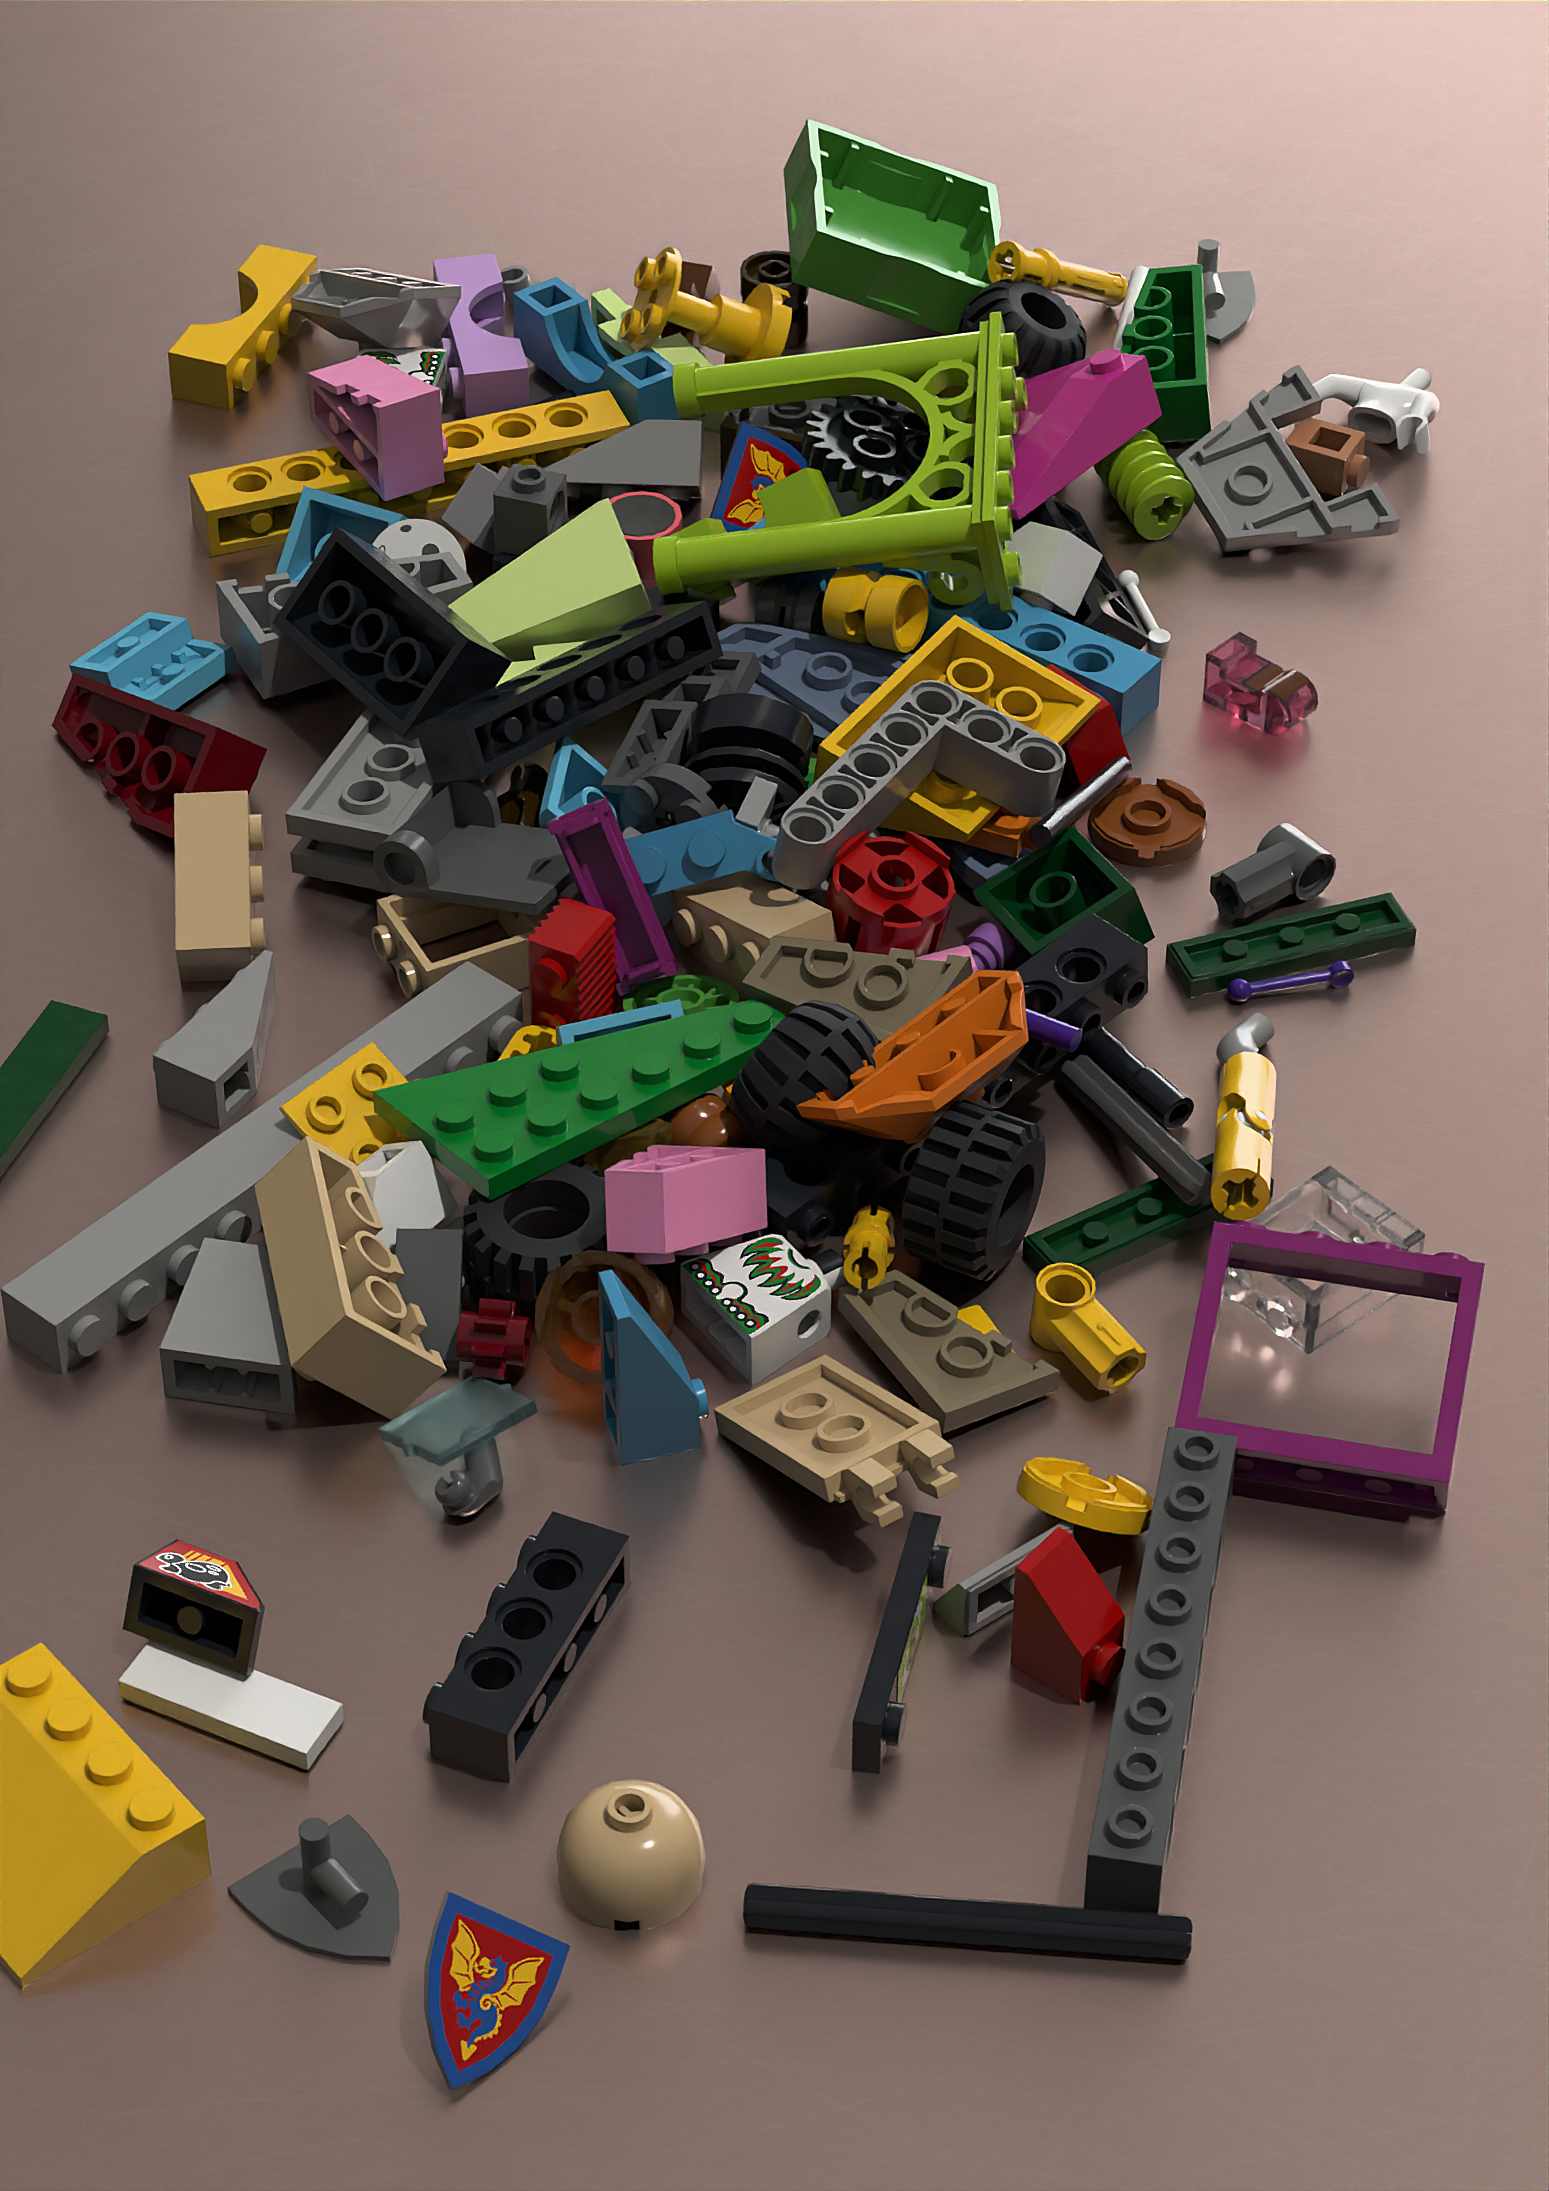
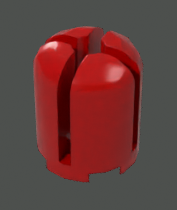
[823,830,956,957]

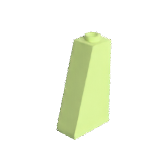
[448,498,652,662]

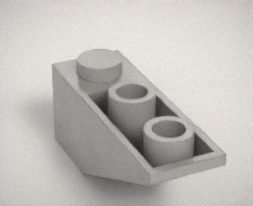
[543,419,704,505]
[153,949,277,1129]

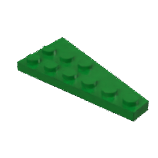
[372,998,785,1201]

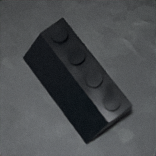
[272,526,512,741]

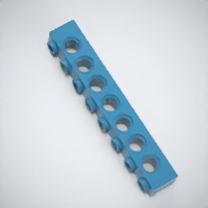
[748,517,1162,737]

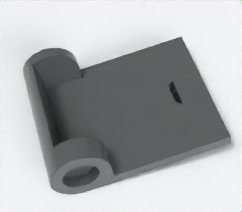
[373,780,574,915]

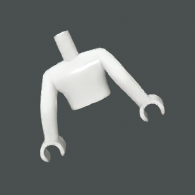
[1294,368,1439,454]

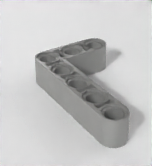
[771,680,1066,890]

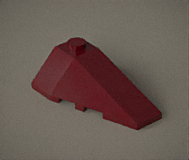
[52,672,267,839]

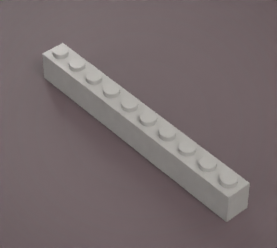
[0,961,523,1374]

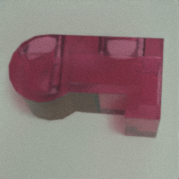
[1203,631,1318,736]

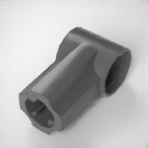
[1210,823,1336,922]

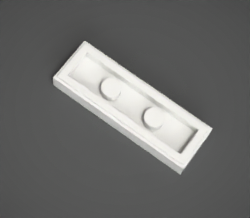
[118,1640,344,1770]

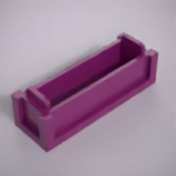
[547,796,679,996]

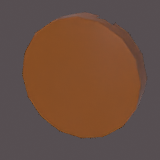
[1087,777,1207,868]

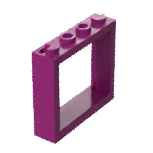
[1175,1221,1485,1512]

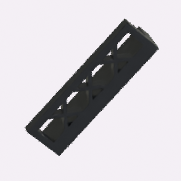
[1012,496,1150,650]

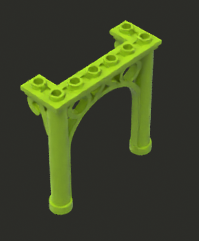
[653,311,1028,611]

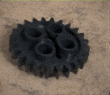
[801,396,974,504]

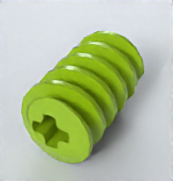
[1093,428,1195,541]

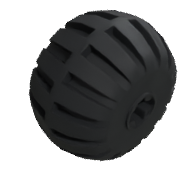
[957,279,1087,380]
[730,1000,879,1154]

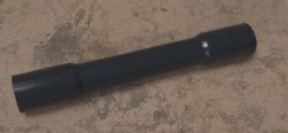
[1078,1027,1194,1130]

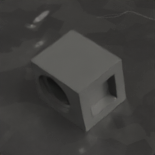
[493,464,568,556]

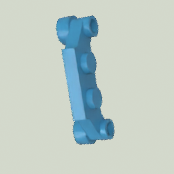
[579,809,784,903]

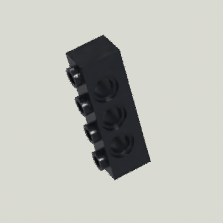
[422,1511,631,1783]

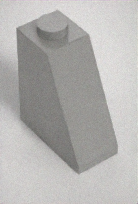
[159,1237,299,1415]

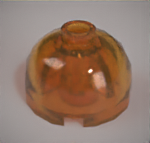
[534,1250,674,1385]

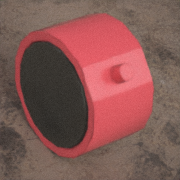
[610,491,682,579]

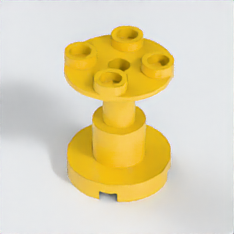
[619,247,792,364]

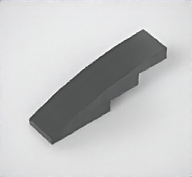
[600,651,762,794]

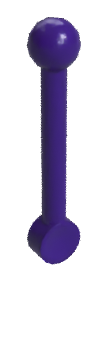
[1227,961,1354,1003]

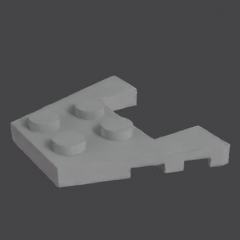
[1176,365,1400,552]

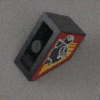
[122,1539,265,1676]

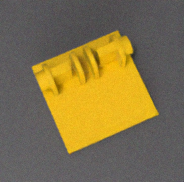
[279,1042,431,1166]

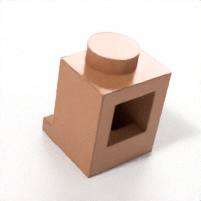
[1285,417,1370,497]

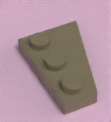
[742,936,973,1044]
[838,1269,1060,1433]

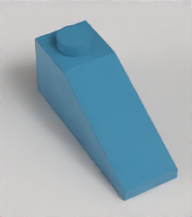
[598,1270,709,1466]

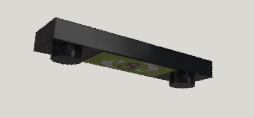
[852,1511,952,1774]

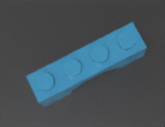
[513,277,681,427]

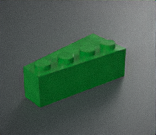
[1120,264,1211,443]

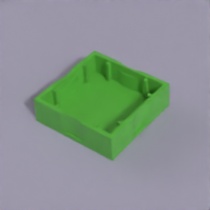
[783,119,1006,335]

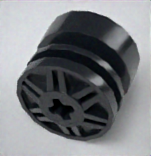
[683,693,814,826]

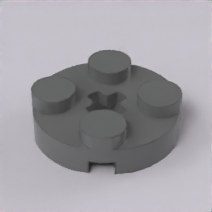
[620,763,728,834]

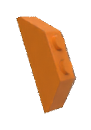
[796,970,1029,1144]

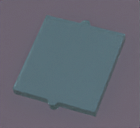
[378,1376,538,1467]

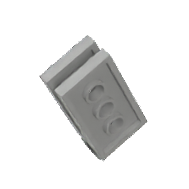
[285,707,487,893]

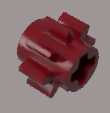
[456,1298,532,1381]

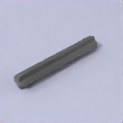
[1061,1055,1212,1206]

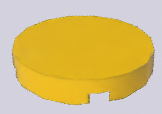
[1016,1457,1154,1534]

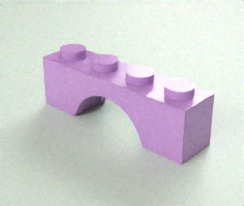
[433,253,530,419]

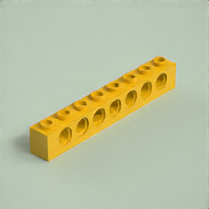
[188,390,630,557]

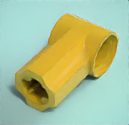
[1029,1263,1147,1395]

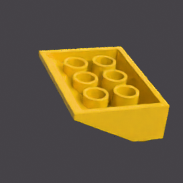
[813,615,1101,842]
[0,1642,212,1988]

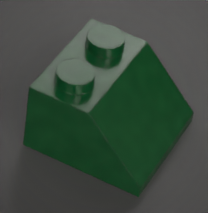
[973,826,1155,958]

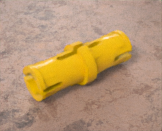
[843,1205,896,1289]

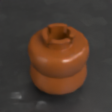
[661,1093,755,1148]

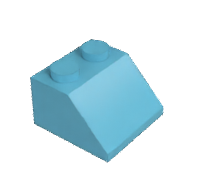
[275,486,409,581]

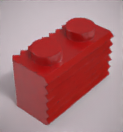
[527,898,618,1030]

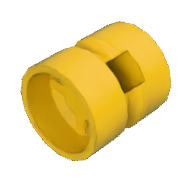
[822,566,929,653]

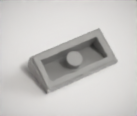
[933,1520,1074,1637]

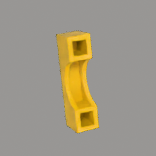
[168,244,318,410]

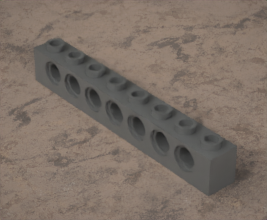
[1084,1426,1237,1913]

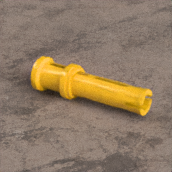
[988,241,1128,307]

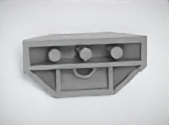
[291,268,461,351]

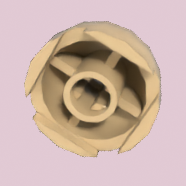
[557,1779,706,1930]

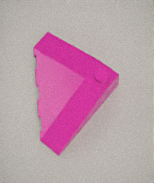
[1005,349,1162,520]

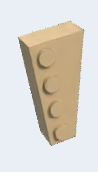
[254,1136,447,1421]

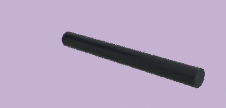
[1028,756,1132,848]

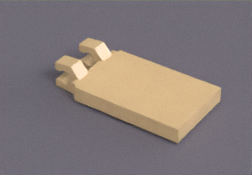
[713,1354,961,1528]

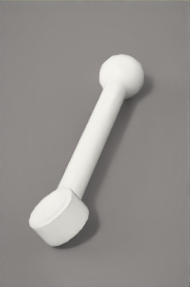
[1117,570,1171,652]

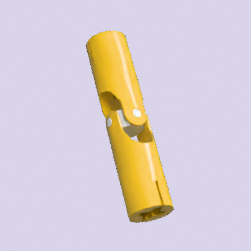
[1210,1052,1277,1221]

